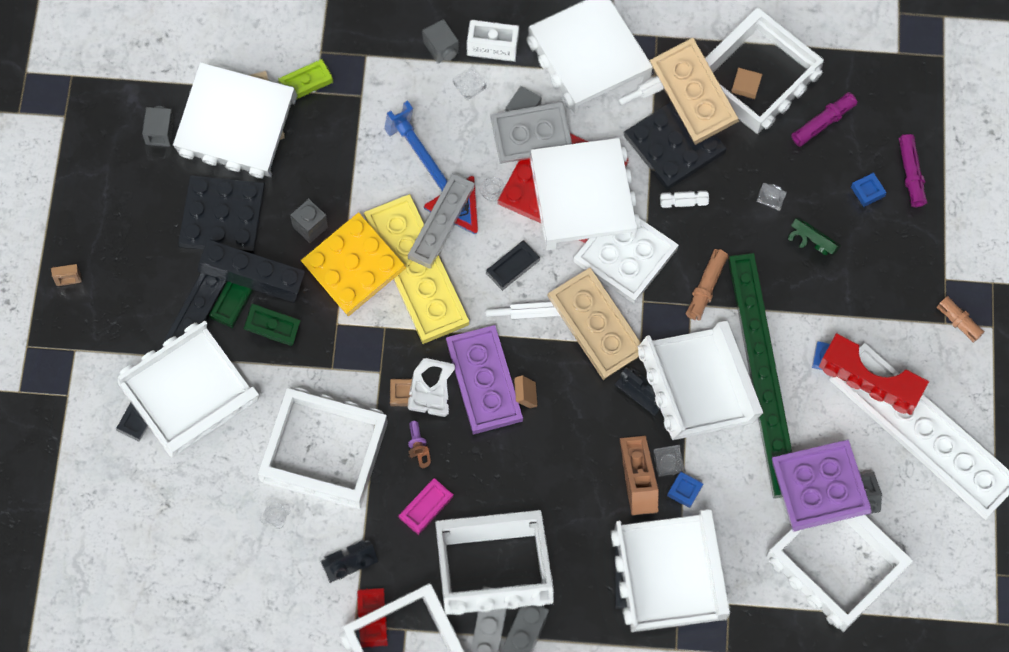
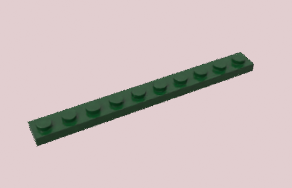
[728,253,793,499]

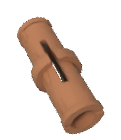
[937,296,985,343]

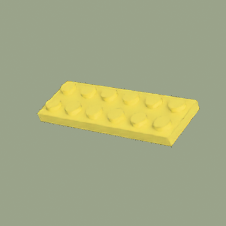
[364,194,469,344]

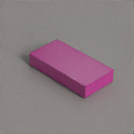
[399,478,453,535]

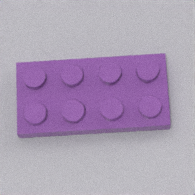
[446,325,523,434]

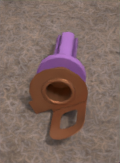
[408,421,431,468]

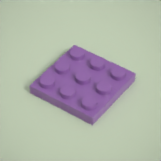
[772,439,871,532]

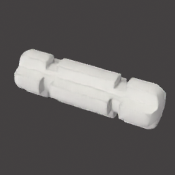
[660,191,709,208]

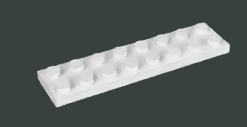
[829,343,1009,520]

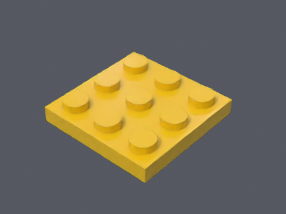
[301,212,406,317]

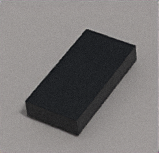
[486,240,540,291]

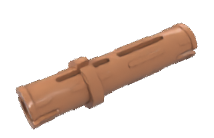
[686,249,728,321]

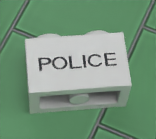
[467,20,519,61]

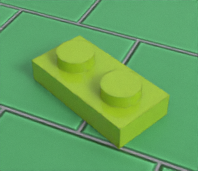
[278,59,333,99]

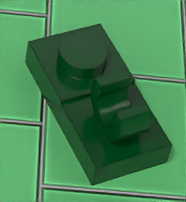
[788,218,841,255]
[243,304,300,346]

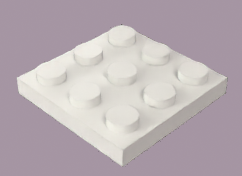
[573,218,679,304]

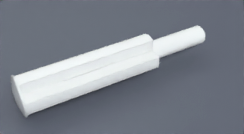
[619,76,664,105]
[485,301,560,319]

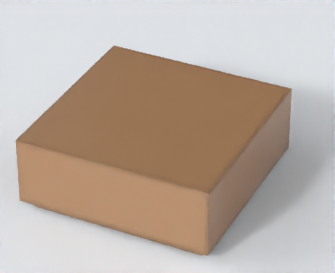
[731,68,762,99]
[51,264,82,286]
[514,376,537,408]
[390,379,412,406]

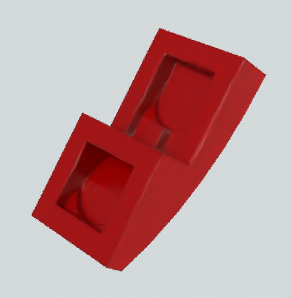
[357,588,387,648]

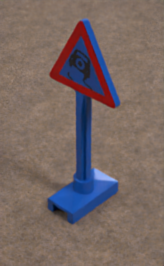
[384,101,478,234]

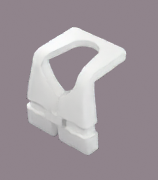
[408,358,455,417]

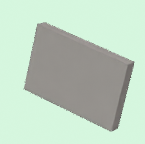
[490,102,572,164]

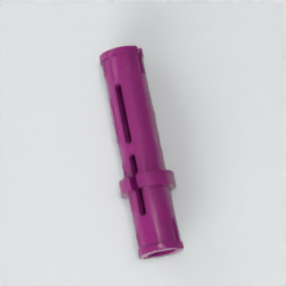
[791,92,857,147]
[899,134,927,207]

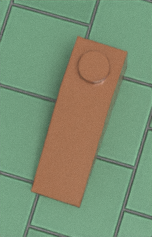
[620,436,658,515]

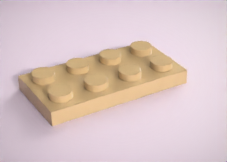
[650,38,739,144]
[547,268,641,380]

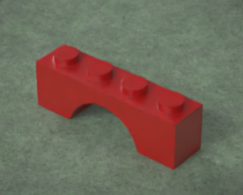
[819,333,929,415]

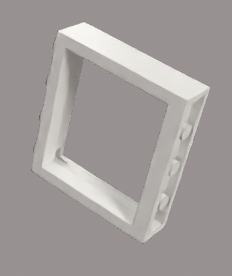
[705,7,824,134]
[258,388,388,509]
[436,510,553,615]
[767,515,913,632]
[340,584,464,652]

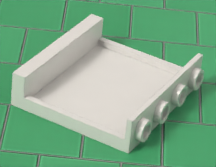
[527,0,652,114]
[173,63,297,178]
[530,138,640,250]
[118,321,259,458]
[638,321,763,440]
[611,509,730,632]

